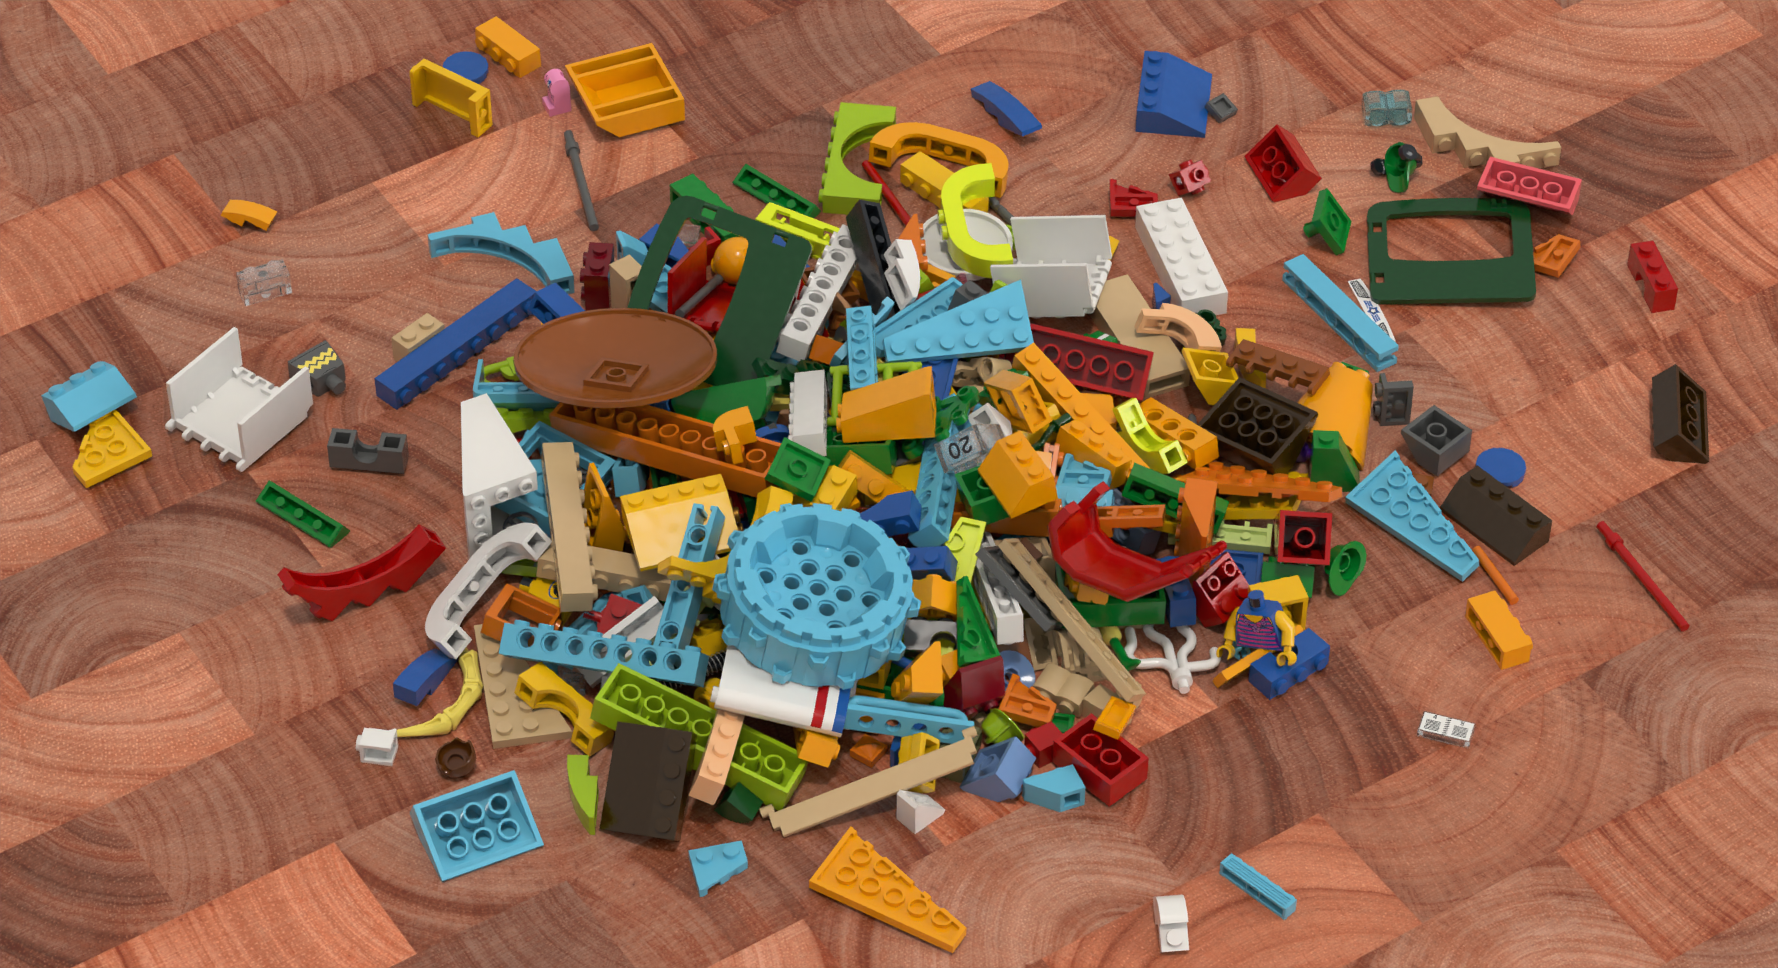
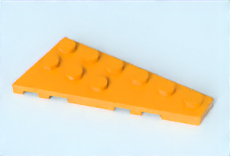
[809,826,967,953]

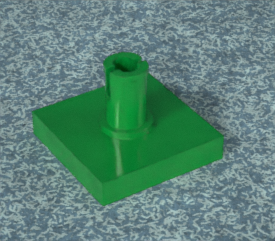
[1303,188,1352,255]
[765,437,831,502]

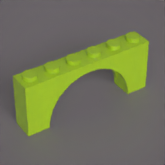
[818,102,896,215]

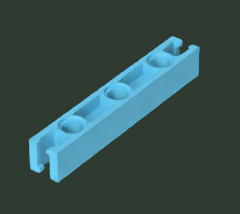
[1282,254,1399,372]
[649,503,725,670]

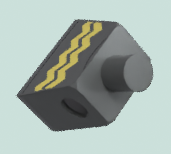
[287,340,346,396]

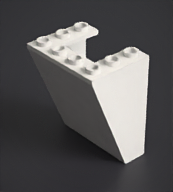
[461,393,538,559]

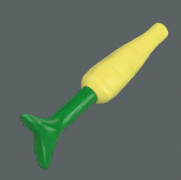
[1097,626,1141,672]

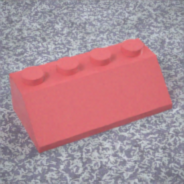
[1477,157,1582,215]

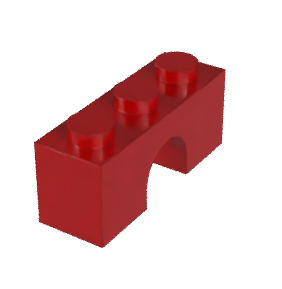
[1627,240,1678,313]

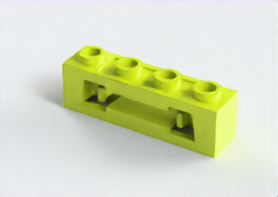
[755,202,840,260]

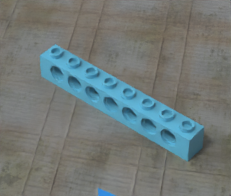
[908,393,970,547]
[499,620,709,688]

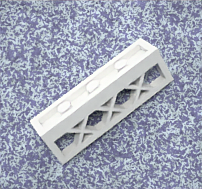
[577,596,664,688]

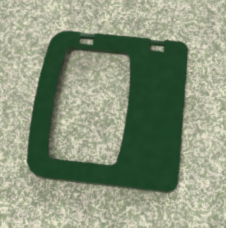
[627,196,812,386]
[1367,198,1536,304]

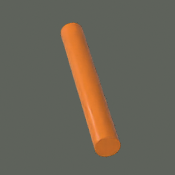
[1472,546,1519,605]

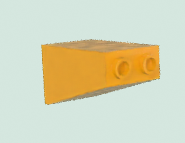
[836,366,937,443]

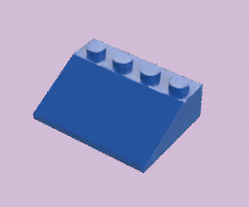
[1135,51,1212,138]

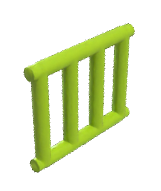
[827,361,922,426]

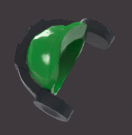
[1370,142,1423,193]

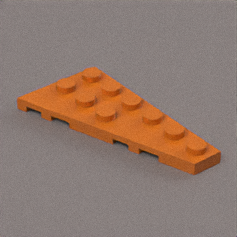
[1175,462,1342,503]

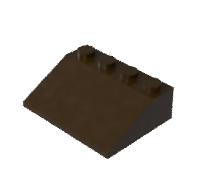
[1197,377,1318,475]
[599,722,697,842]

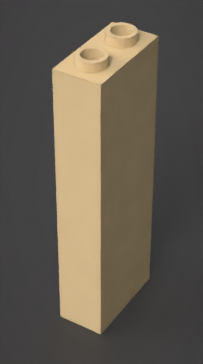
[1089,274,1190,399]

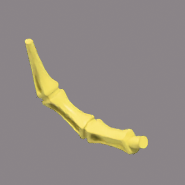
[397,647,483,737]

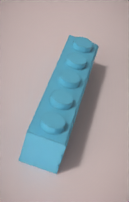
[1219,853,1297,920]

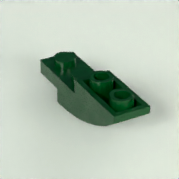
[751,357,831,395]

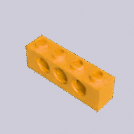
[1139,397,1219,469]

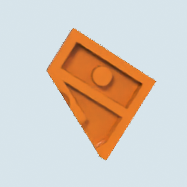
[1533,234,1581,278]
[999,673,1057,727]

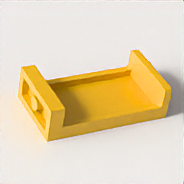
[409,59,493,138]

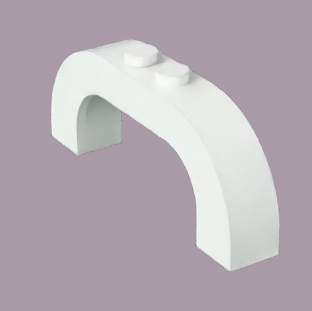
[425,523,552,659]

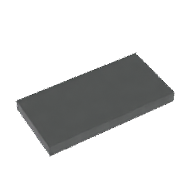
[975,546,1064,632]

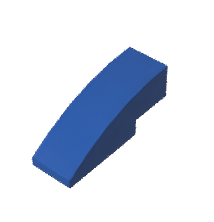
[393,648,458,706]

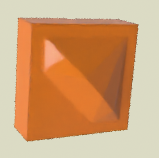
[850,734,887,768]

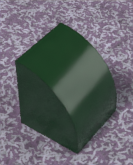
[714,782,763,823]

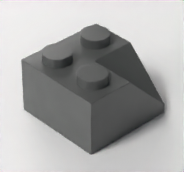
[1401,405,1472,476]

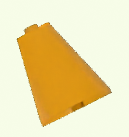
[1297,362,1373,471]

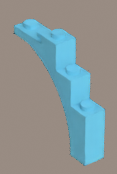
[427,212,575,294]

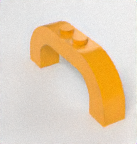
[868,122,1009,198]

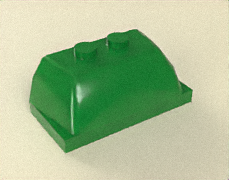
[671,375,782,424]

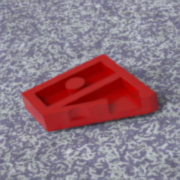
[1109,179,1158,217]

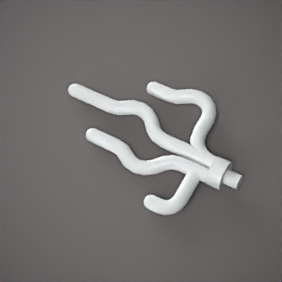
[1124,624,1221,694]

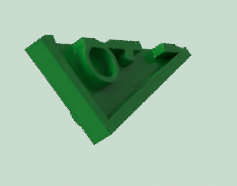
[956,576,1000,667]

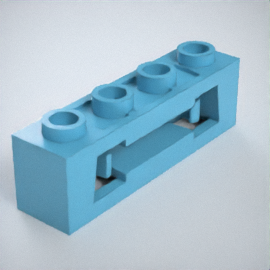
[846,305,878,391]

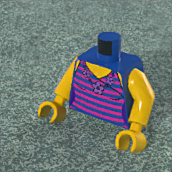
[1216,590,1297,666]

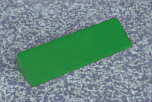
[732,163,821,218]
[256,480,350,548]

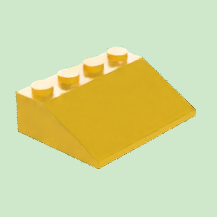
[620,474,738,572]

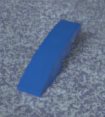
[971,81,1042,136]

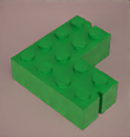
[1050,546,1166,629]

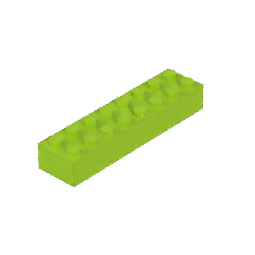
[590,663,809,811]

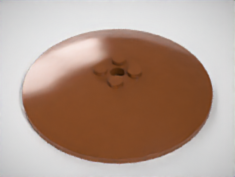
[514,308,717,408]

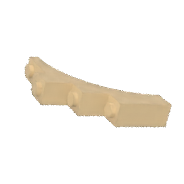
[1414,96,1561,168]

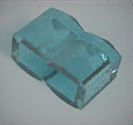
[1362,90,1412,126]

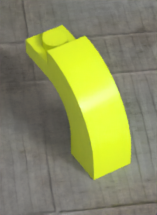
[1112,398,1188,474]

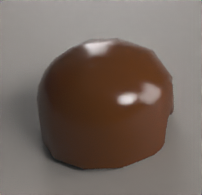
[435,737,476,778]

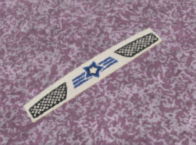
[1348,279,1396,342]

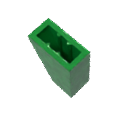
[1309,430,1360,492]

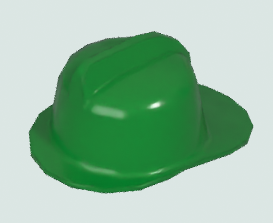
[1324,541,1367,596]

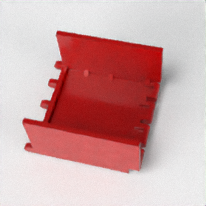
[668,237,796,333]

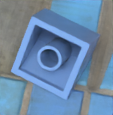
[960,736,1036,802]

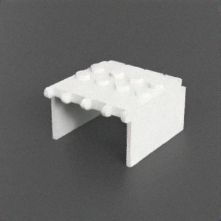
[990,215,1112,319]
[165,327,313,472]

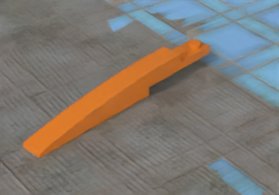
[951,499,1166,537]

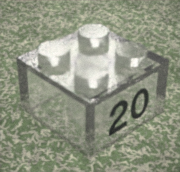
[934,424,1004,474]

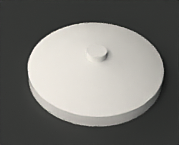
[920,209,1013,281]

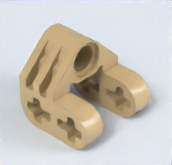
[952,357,1012,411]
[1052,627,1106,682]

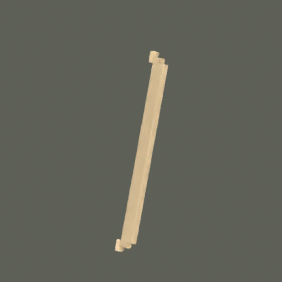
[759,726,978,837]

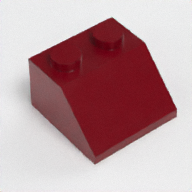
[943,655,1005,720]

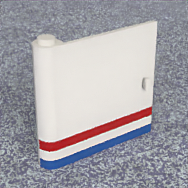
[710,645,851,738]

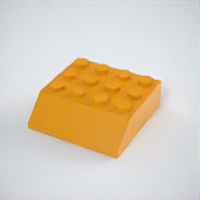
[565,43,685,137]

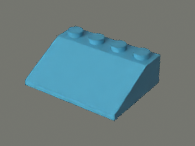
[410,770,544,882]

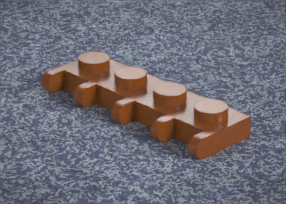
[1226,339,1330,395]

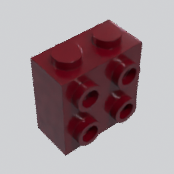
[580,242,615,311]

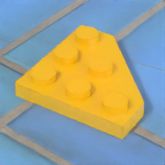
[73,409,152,488]
[1223,471,1309,520]

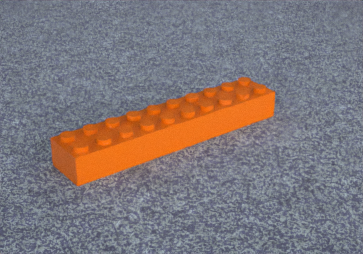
[549,402,781,498]

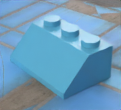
[41,361,137,432]

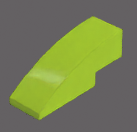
[567,755,599,835]

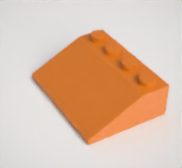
[1174,478,1218,589]

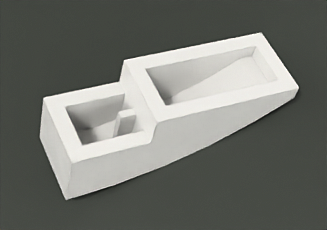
[884,239,920,311]

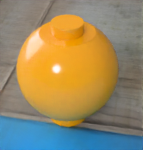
[711,237,748,285]

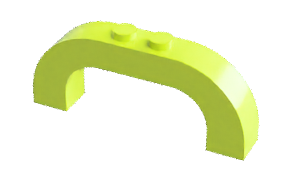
[937,163,1013,278]

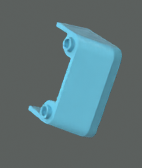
[473,359,560,411]

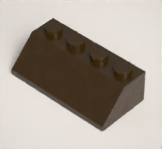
[1651,364,1709,464]
[1440,465,1552,566]

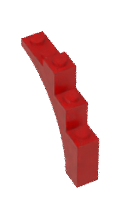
[277,524,446,622]

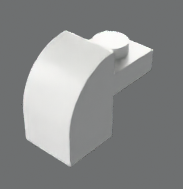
[1153,895,1189,952]

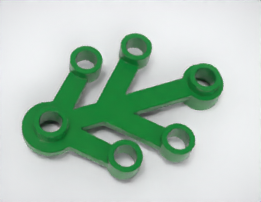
[901,386,980,459]

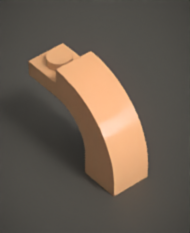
[1135,303,1222,352]

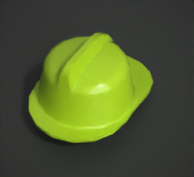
[981,708,1024,744]

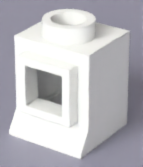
[356,728,398,766]

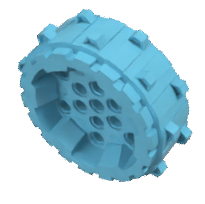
[712,503,921,690]

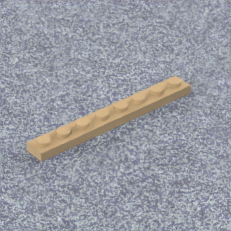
[998,538,1146,702]

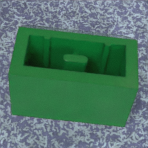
[1261,556,1315,598]

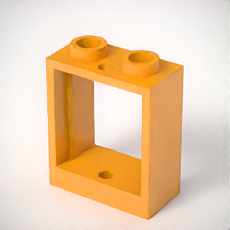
[984,369,1053,434]

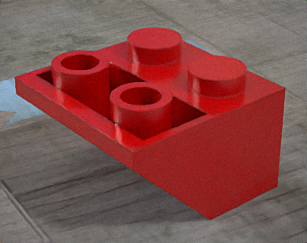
[1193,552,1249,628]

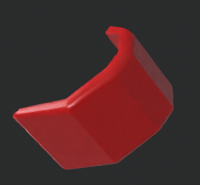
[1047,481,1227,602]

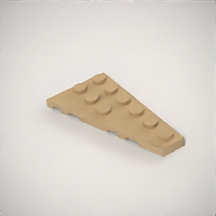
[474,624,572,749]

